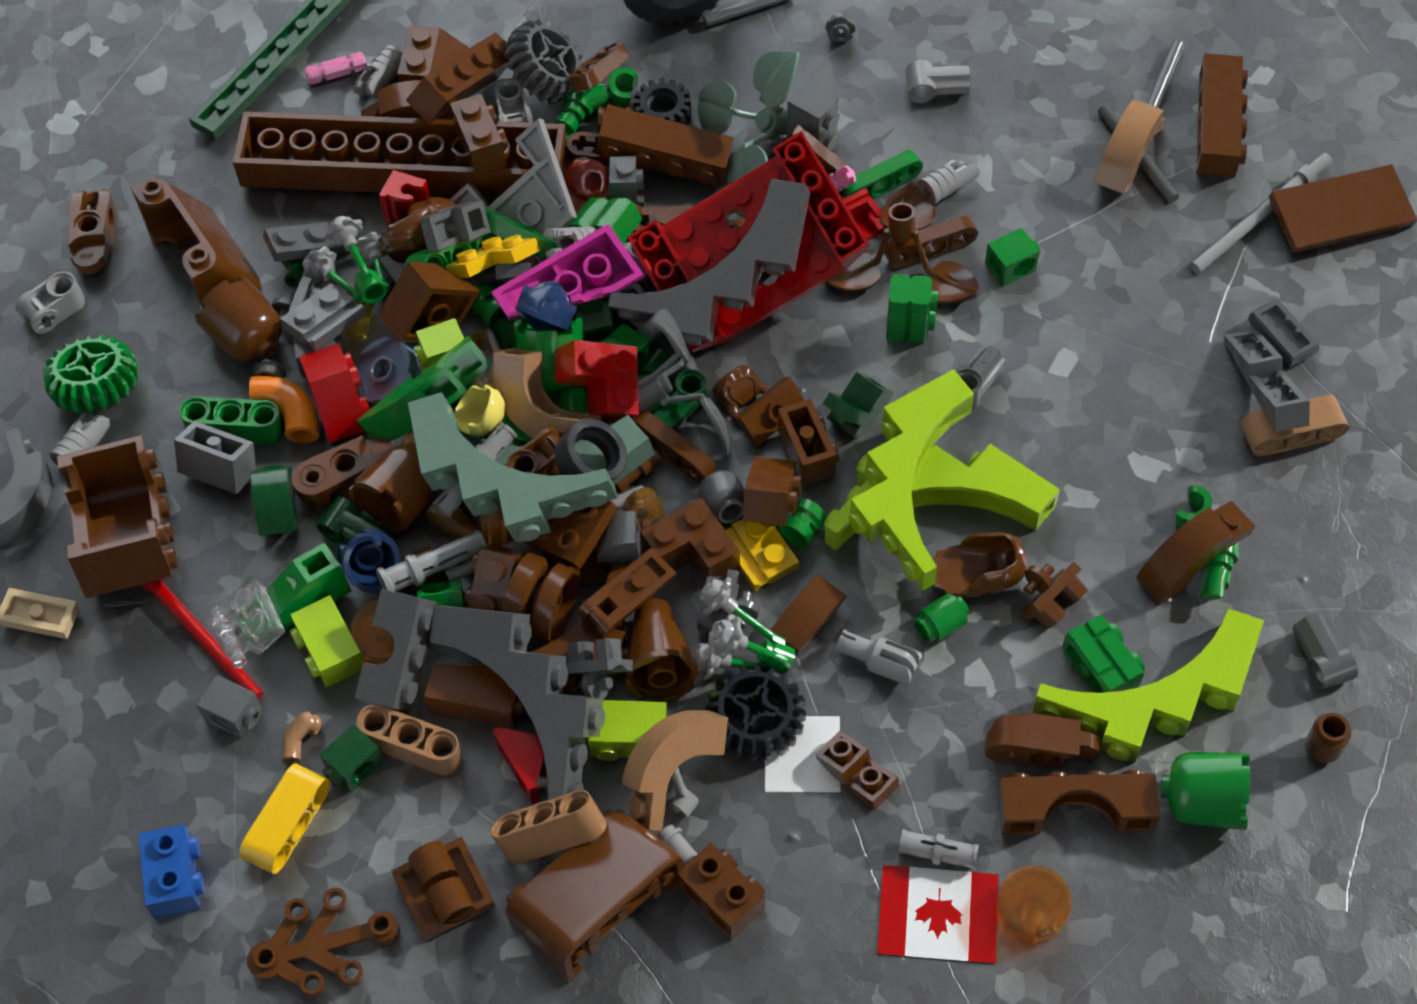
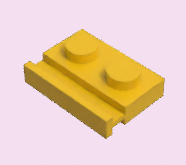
[725,519,799,592]

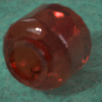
[563,157,609,201]

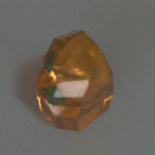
[623,487,666,545]

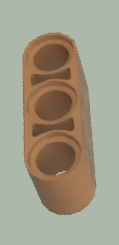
[1240,395,1349,456]
[357,704,463,776]
[490,790,607,865]

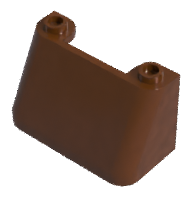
[131,178,262,312]
[506,809,684,984]

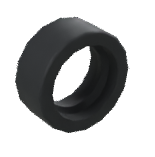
[555,419,627,482]

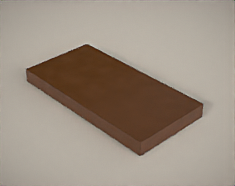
[1269,164,1417,253]

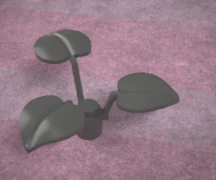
[638,309,730,457]

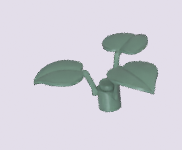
[698,51,800,184]

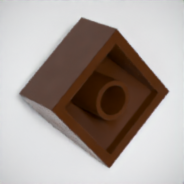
[398,25,469,82]
[378,262,480,342]

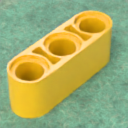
[239,763,330,875]

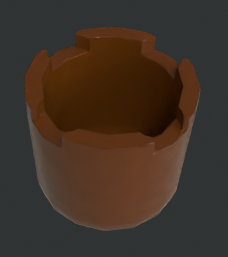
[195,276,283,363]
[348,445,437,536]

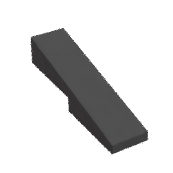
[1224,329,1310,432]

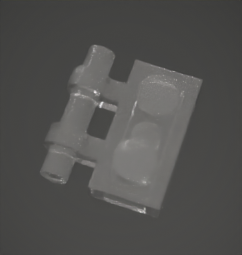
[210,575,285,669]

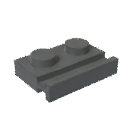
[280,283,366,351]

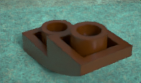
[770,574,847,653]
[815,730,900,811]

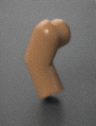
[281,711,322,765]

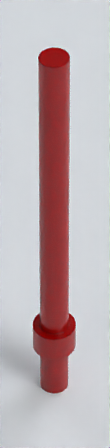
[141,580,264,700]

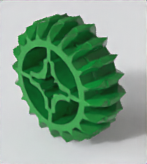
[42,335,138,414]

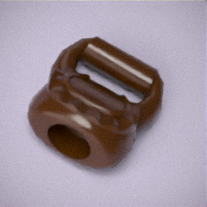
[713,365,770,424]

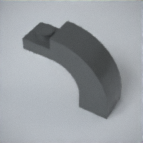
[0,427,52,547]

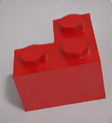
[555,340,639,423]
[299,343,370,443]

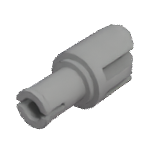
[836,629,922,686]

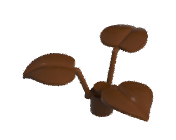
[826,182,979,304]

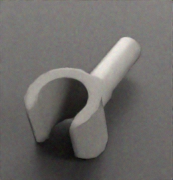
[669,768,699,818]

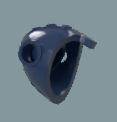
[515,281,577,331]
[337,529,401,593]

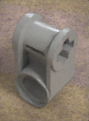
[494,77,533,123]
[15,271,85,334]

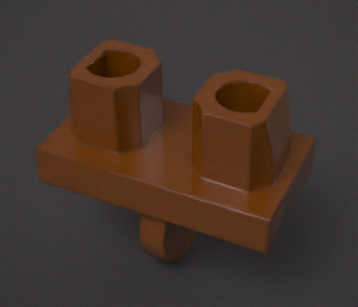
[1020,562,1088,629]

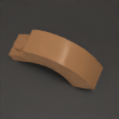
[1093,99,1166,194]
[493,348,601,442]
[622,710,728,831]

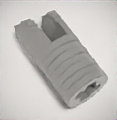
[353,45,402,97]
[917,157,980,205]
[544,226,597,258]
[50,412,110,465]

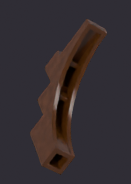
[424,563,629,729]

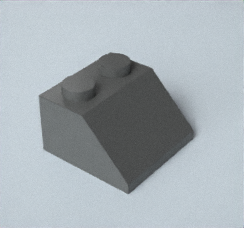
[787,60,840,150]

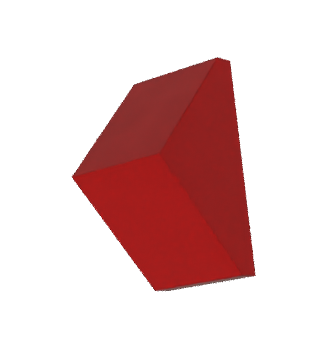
[492,727,547,805]

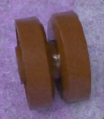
[502,553,581,644]

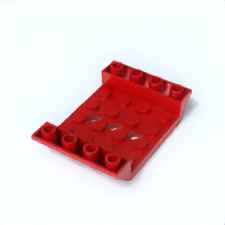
[627,131,870,352]

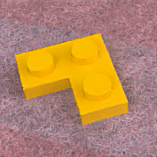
[446,235,540,278]

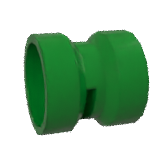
[469,283,506,329]
[779,499,828,549]

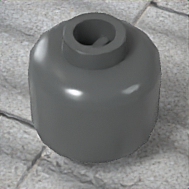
[697,471,745,523]

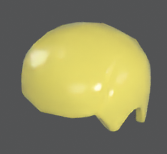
[454,384,505,437]

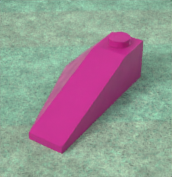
[491,224,644,321]

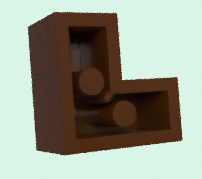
[640,498,740,582]

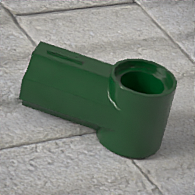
[650,369,708,431]
[316,496,393,544]

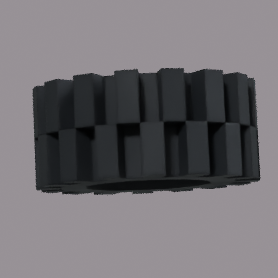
[633,78,691,125]

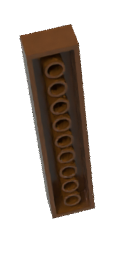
[233,111,567,197]

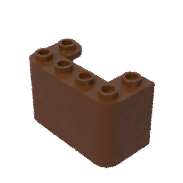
[57,435,179,599]

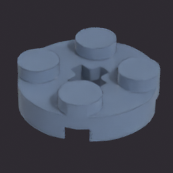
[356,337,418,405]

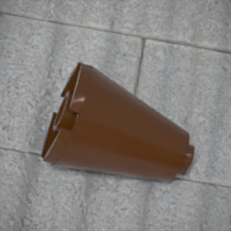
[625,598,699,702]

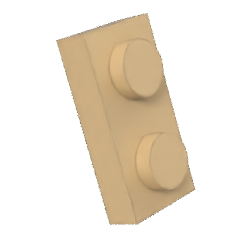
[0,588,80,639]

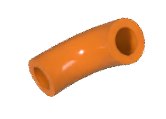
[249,376,320,443]

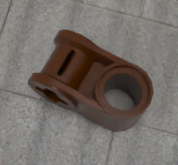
[507,427,578,476]

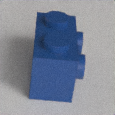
[138,824,205,919]

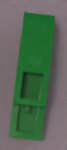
[357,336,492,442]

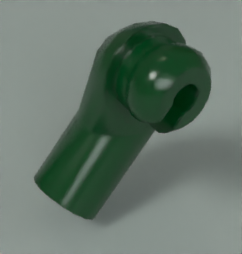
[281,259,304,288]

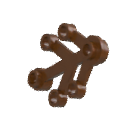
[247,888,400,998]

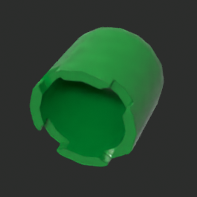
[514,317,583,398]
[1161,752,1250,830]

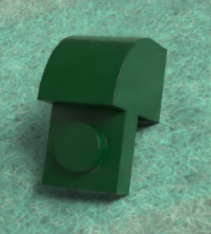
[822,372,894,437]
[251,465,297,536]

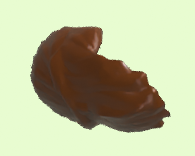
[380,197,456,264]
[932,532,1027,597]

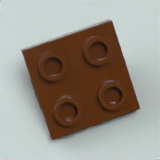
[523,500,618,569]
[391,836,495,942]

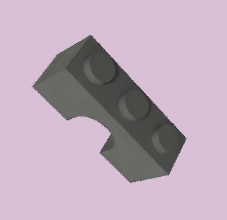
[355,589,437,710]

